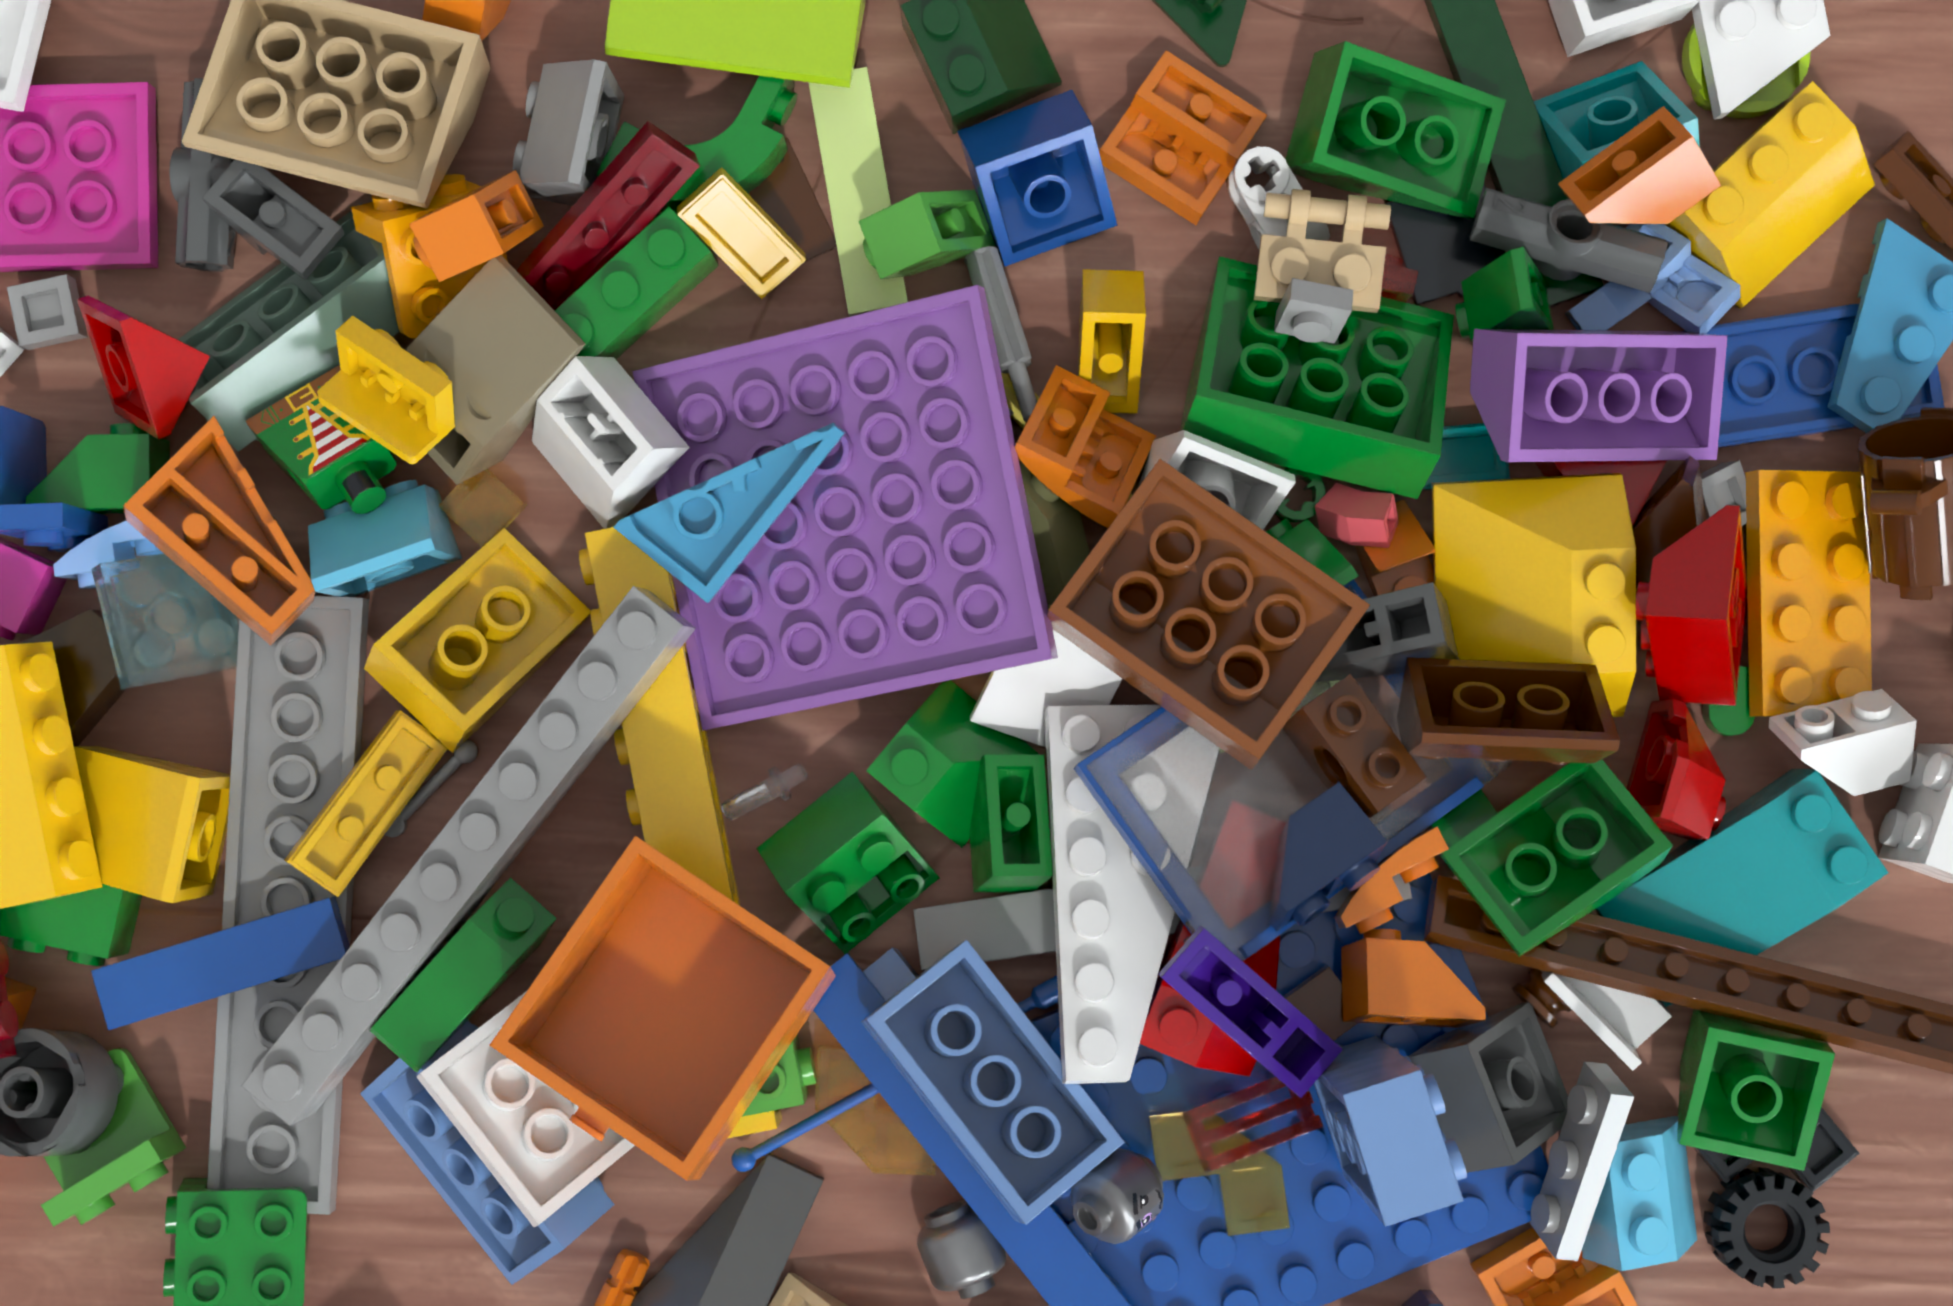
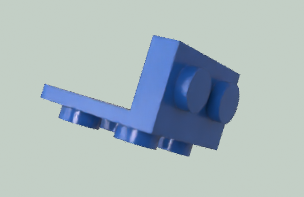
[0,406,108,552]

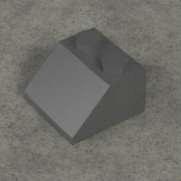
[1408,1002,1568,1173]

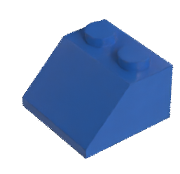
[957,90,1118,267]

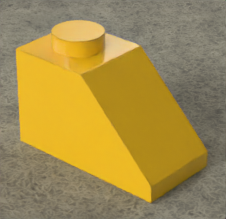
[1078,269,1146,413]

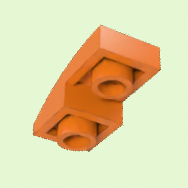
[1334,826,1449,934]

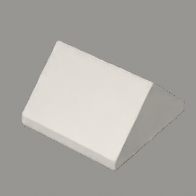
[1137,430,1296,530]

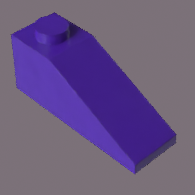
[1158,925,1343,1098]

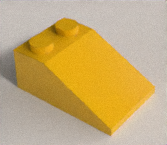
[364,528,591,753]

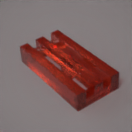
[1182,1076,1323,1173]

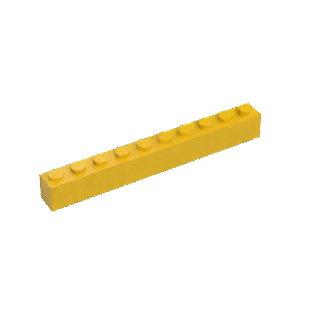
[579,527,782,1139]

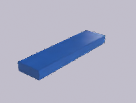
[91,896,350,1030]

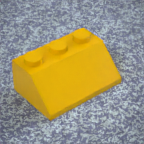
[1665,81,1875,309]

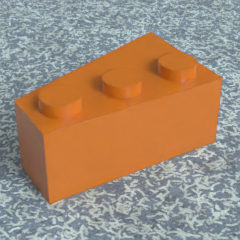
[123,416,315,646]

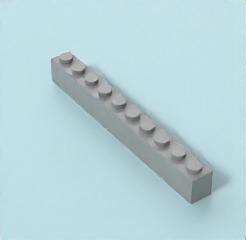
[241,586,696,1126]

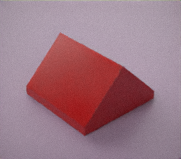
[77,295,210,439]

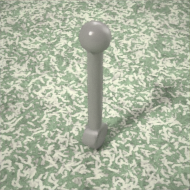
[385,740,478,838]

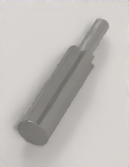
[964,246,1037,422]

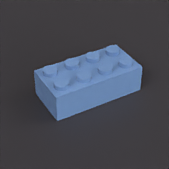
[861,940,1125,1225]
[1314,1036,1467,1227]

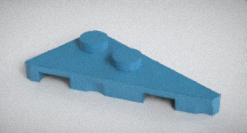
[613,423,846,603]

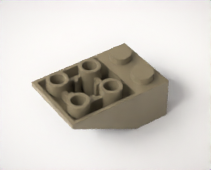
[405,255,585,485]

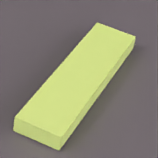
[808,67,908,317]

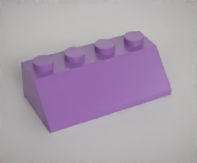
[1470,329,1727,462]

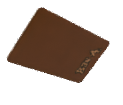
[748,137,836,262]

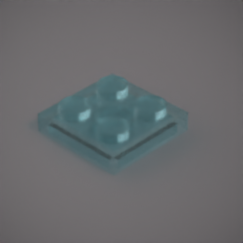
[91,554,239,689]

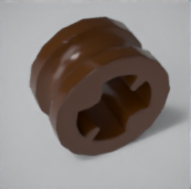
[1512,968,1572,1029]

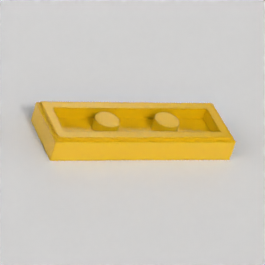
[284,710,447,897]

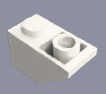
[1768,689,1917,796]

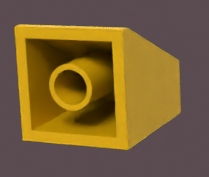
[74,746,230,903]

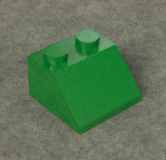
[1677,1009,1835,1171]

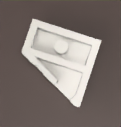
[1692,0,1831,120]

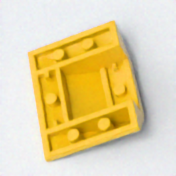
[1432,473,1636,717]

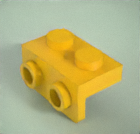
[317,316,455,464]

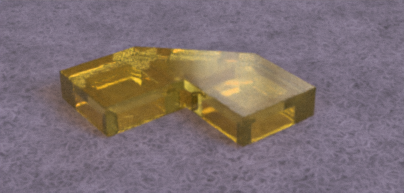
[815,1045,936,1176]
[1149,1108,1290,1236]

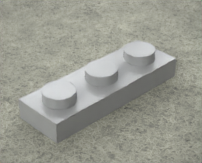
[1530,1061,1635,1261]

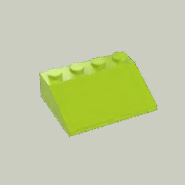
[605,0,866,88]

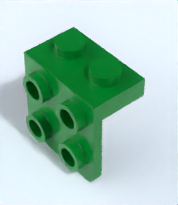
[163,1178,307,1306]

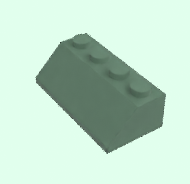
[178,203,400,452]

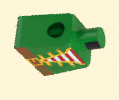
[246,365,397,514]

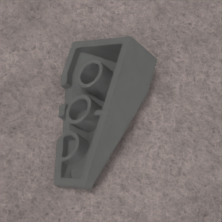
[631,1153,824,1306]

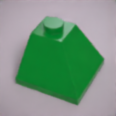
[866,680,1040,848]

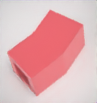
[1314,483,1399,548]

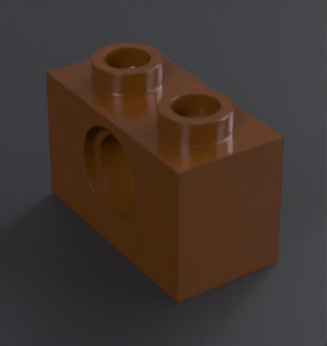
[1283,674,1427,818]

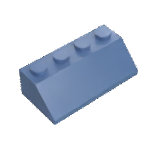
[360,1020,615,1285]

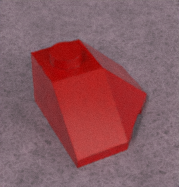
[1626,699,1726,840]

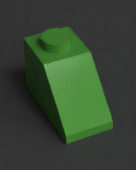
[859,189,996,279]

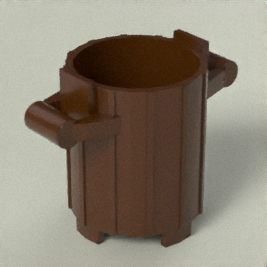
[1858,407,1953,600]

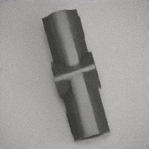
[169,78,236,272]
[1469,188,1668,293]

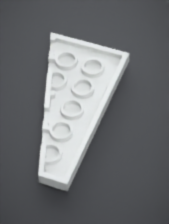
[1044,705,1219,1084]

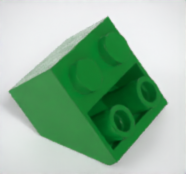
[756,771,940,954]

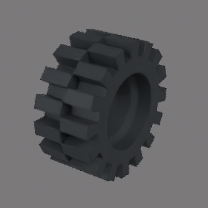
[1704,1167,1830,1289]

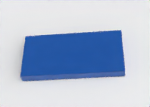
[1682,303,1945,449]

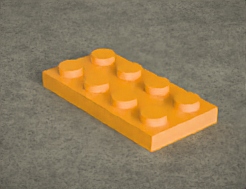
[1745,470,1872,717]

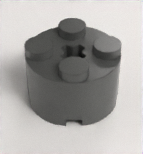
[0,1028,124,1157]

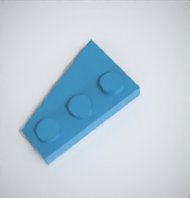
[1828,218,1953,433]

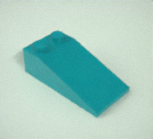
[1596,769,1889,1007]

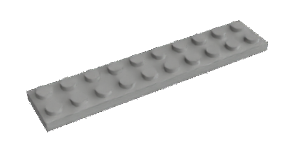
[207,596,369,1215]

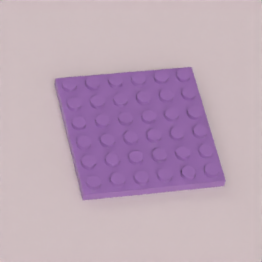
[632,285,1058,730]

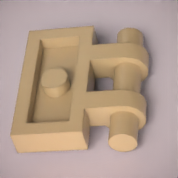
[1253,189,1391,313]

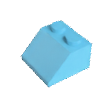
[308,480,462,597]
[1582,1116,1697,1271]

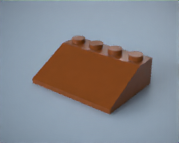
[1047,459,1370,770]

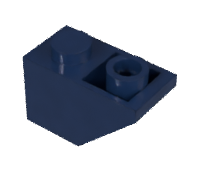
[1269,782,1388,932]

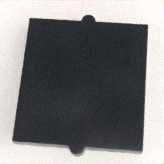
[1386,184,1506,306]

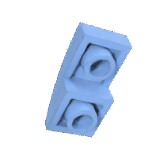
[53,521,164,589]

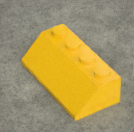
[0,641,102,909]

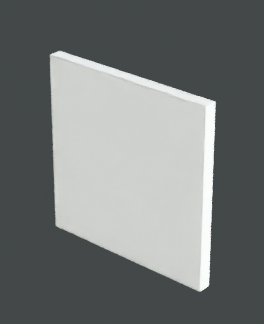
[970,630,1122,748]

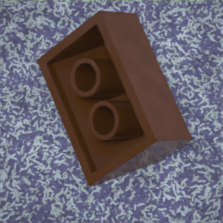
[1397,657,1620,765]

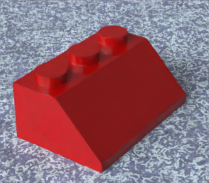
[1636,505,1747,706]

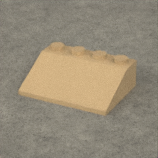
[182,0,491,208]

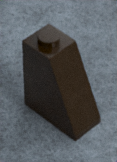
[19,609,159,749]

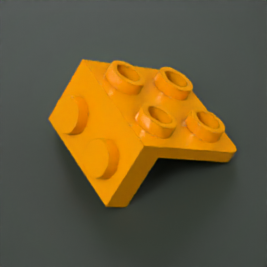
[351,174,508,338]

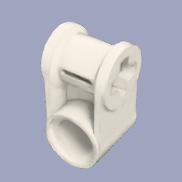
[1227,146,1330,249]

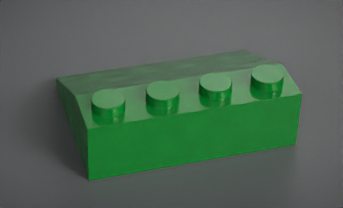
[1180,256,1454,499]

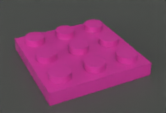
[0,82,158,272]

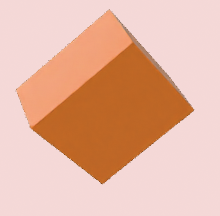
[490,836,836,1181]

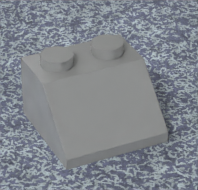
[513,59,625,206]

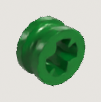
[1274,468,1325,523]

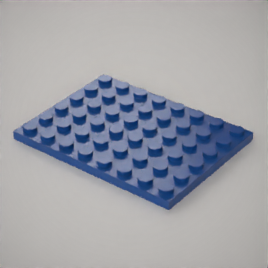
[1030,873,1549,1306]

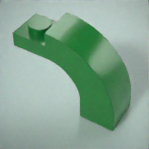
[595,76,798,213]

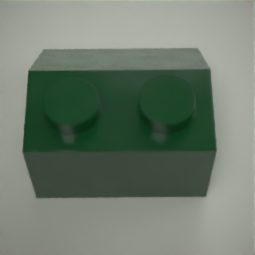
[900,0,1062,134]

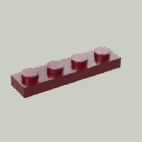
[516,121,700,311]

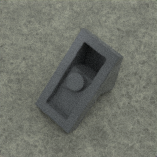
[202,160,344,280]

